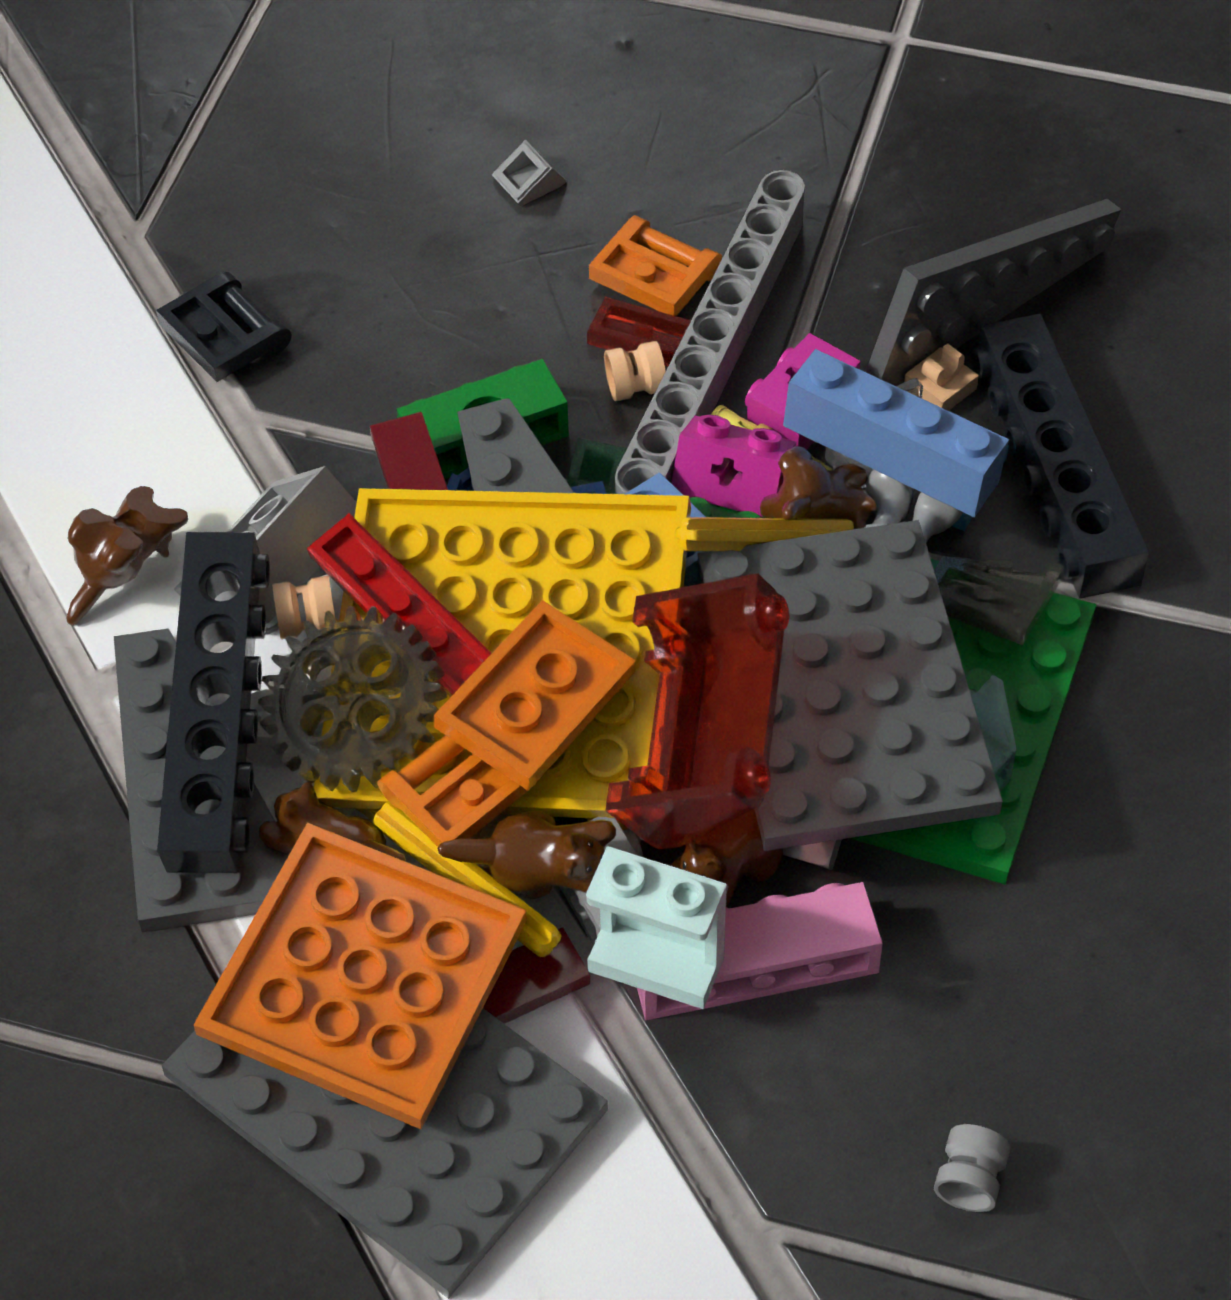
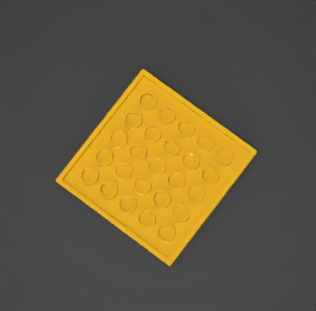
[314,488,691,821]

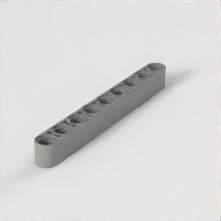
[615,170,805,494]

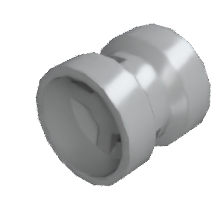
[934,1124,1011,1212]

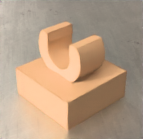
[904,343,979,411]

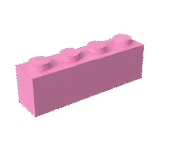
[637,882,883,1021]

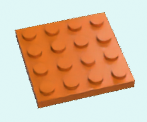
[194,822,527,1130]

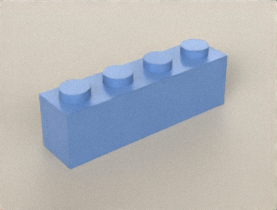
[783,349,1009,517]

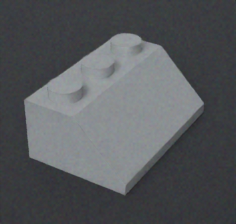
[174,466,357,628]

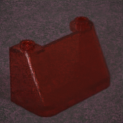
[605,573,790,850]

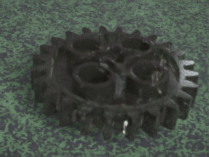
[258,606,447,792]

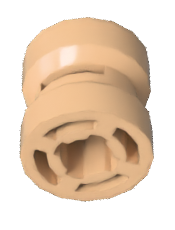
[604,341,666,401]
[272,576,337,640]

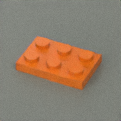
[434,600,636,791]

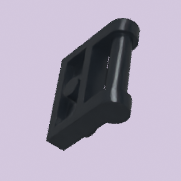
[156,272,292,382]

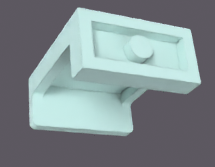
[586,846,727,1009]

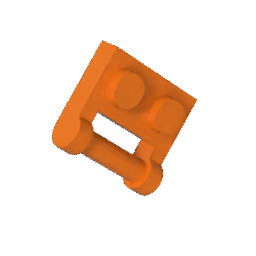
[589,215,722,318]
[377,735,537,847]

